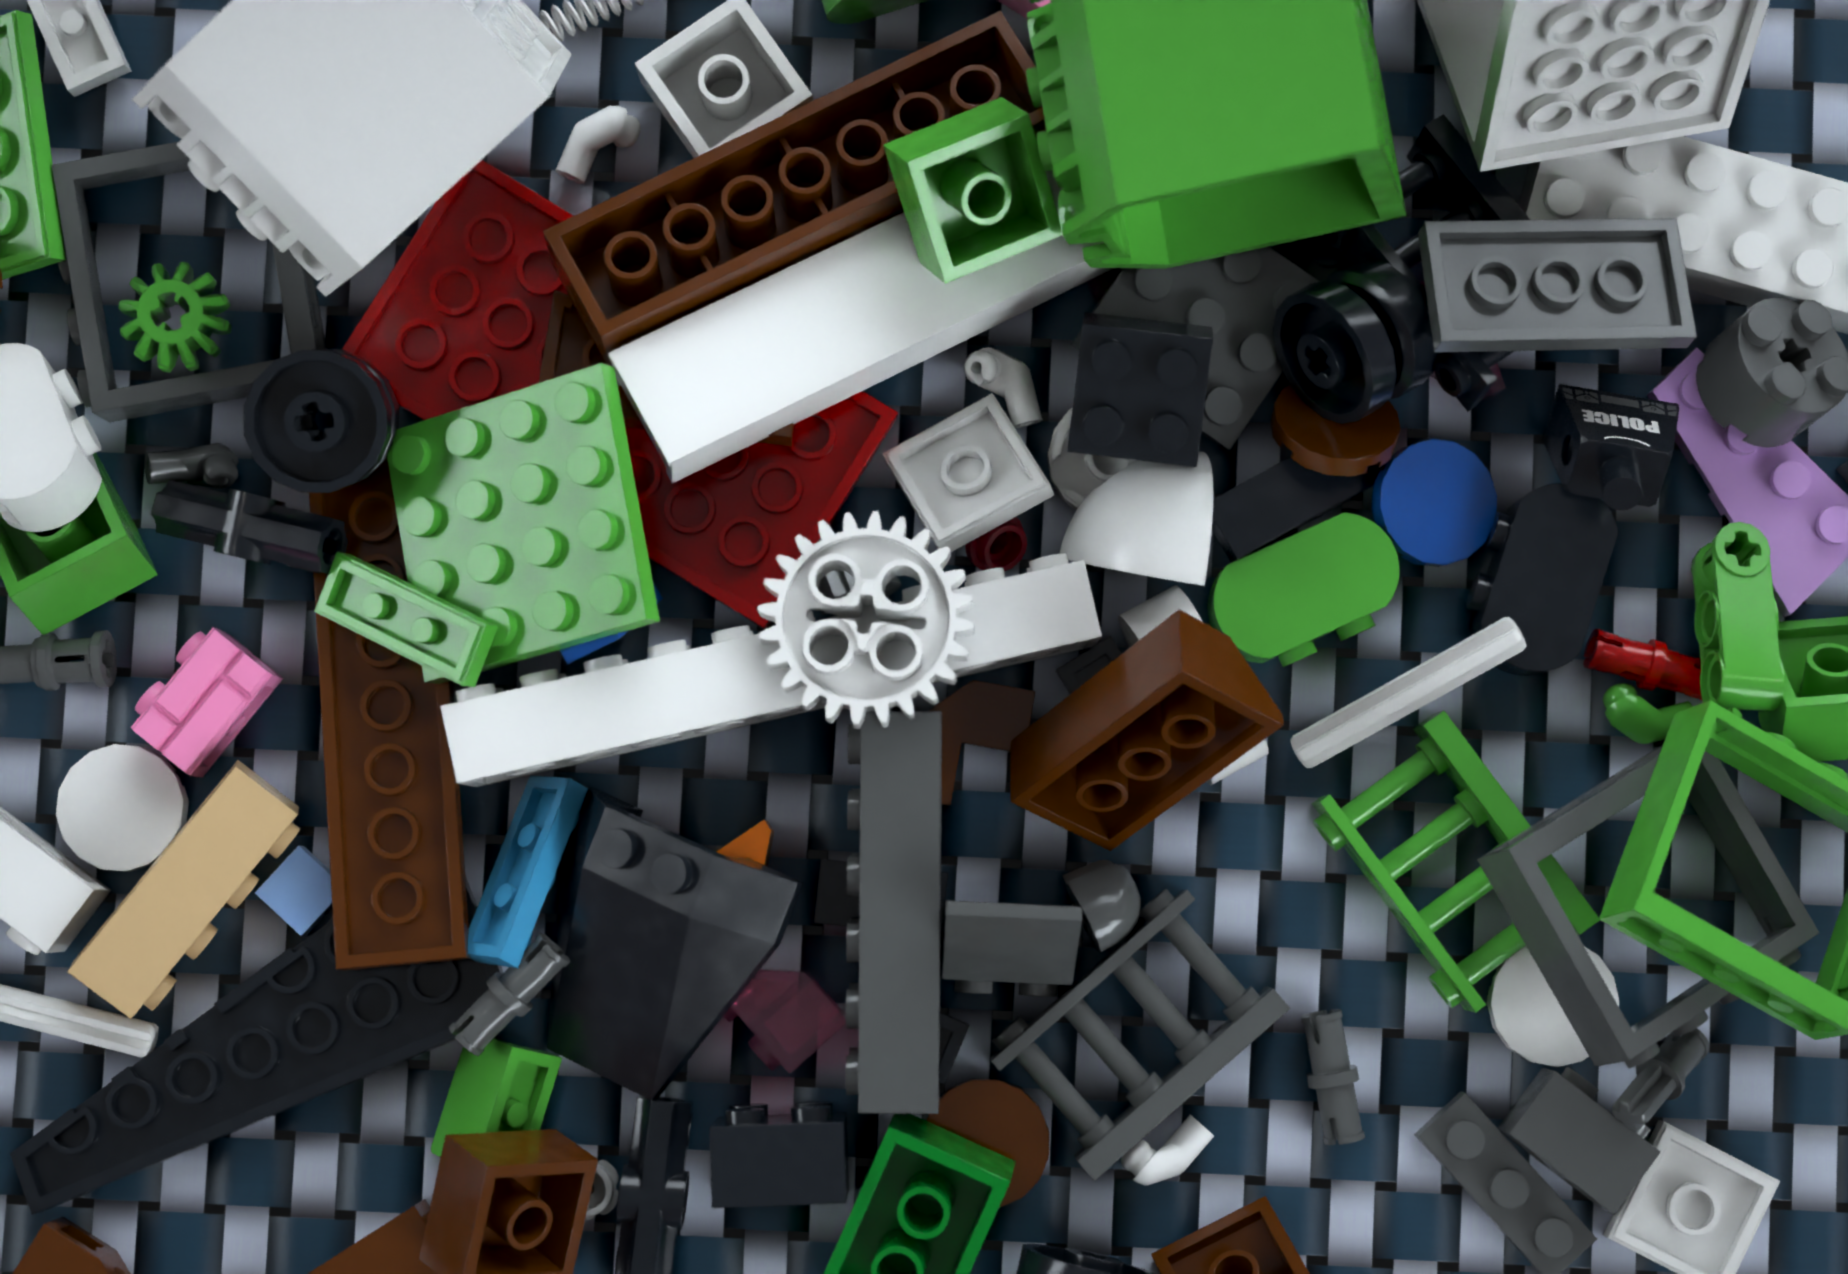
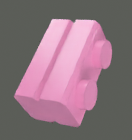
[130,627,283,778]

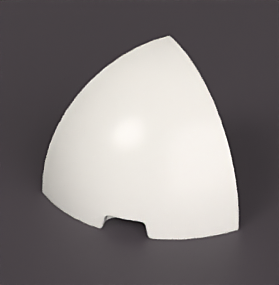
[1059,452,1213,586]

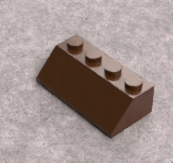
[1010,609,1284,851]

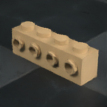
[67,760,301,1019]

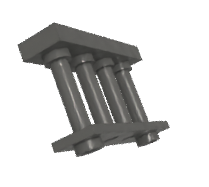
[990,888,1290,1181]

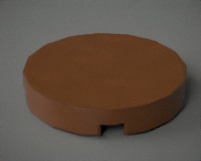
[1270,384,1401,477]
[926,1078,1049,1208]

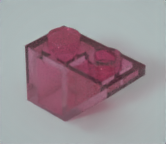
[723,968,846,1074]

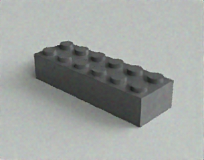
[846,711,942,1114]

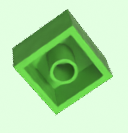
[883,97,1063,284]

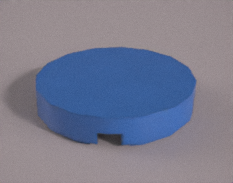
[1371,439,1497,567]

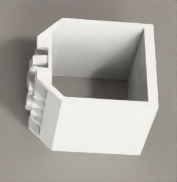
[132,0,572,297]
[1417,0,1770,172]

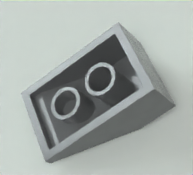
[942,900,1083,997]

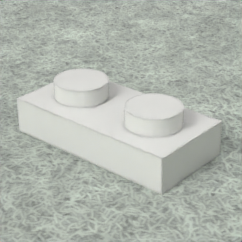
[27,0,131,97]

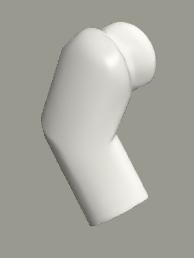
[555,105,641,184]
[964,347,1043,428]
[1121,1115,1214,1186]

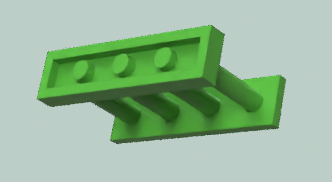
[1312,710,1600,1013]

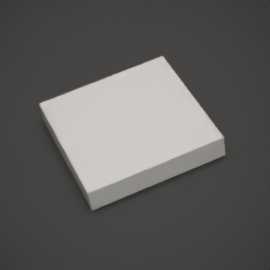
[882,393,1054,552]
[1603,1120,1780,1274]

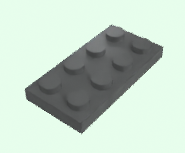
[1418,218,1697,352]

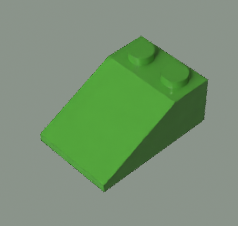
[0,453,158,635]

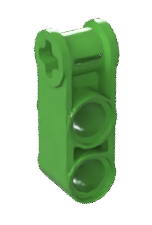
[1691,522,1785,712]

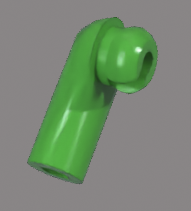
[1602,683,1693,744]

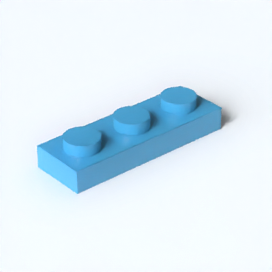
[468,775,588,968]

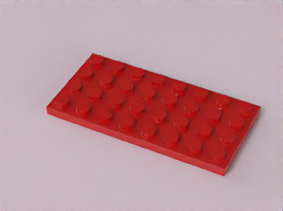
[342,159,898,630]

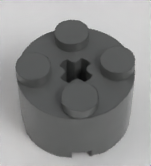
[1696,298,1848,448]

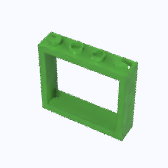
[1599,700,1848,1040]

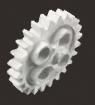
[758,511,974,729]

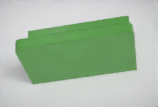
[431,1037,562,1157]

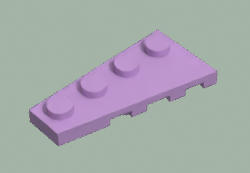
[1647,348,1848,617]

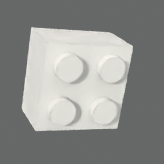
[634,0,813,158]

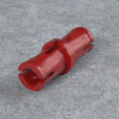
[1583,629,1703,701]

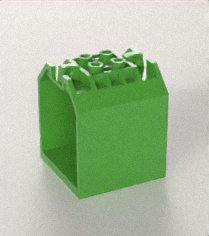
[1026,0,1407,269]

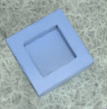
[255,845,332,936]

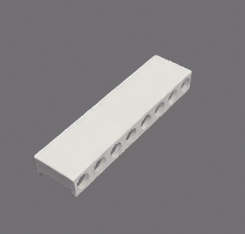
[608,170,1113,484]

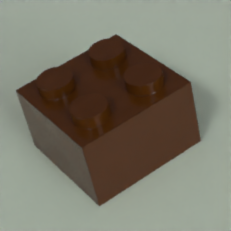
[419,1129,598,1274]

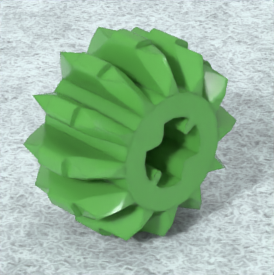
[118,262,232,373]

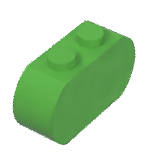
[1207,512,1400,667]

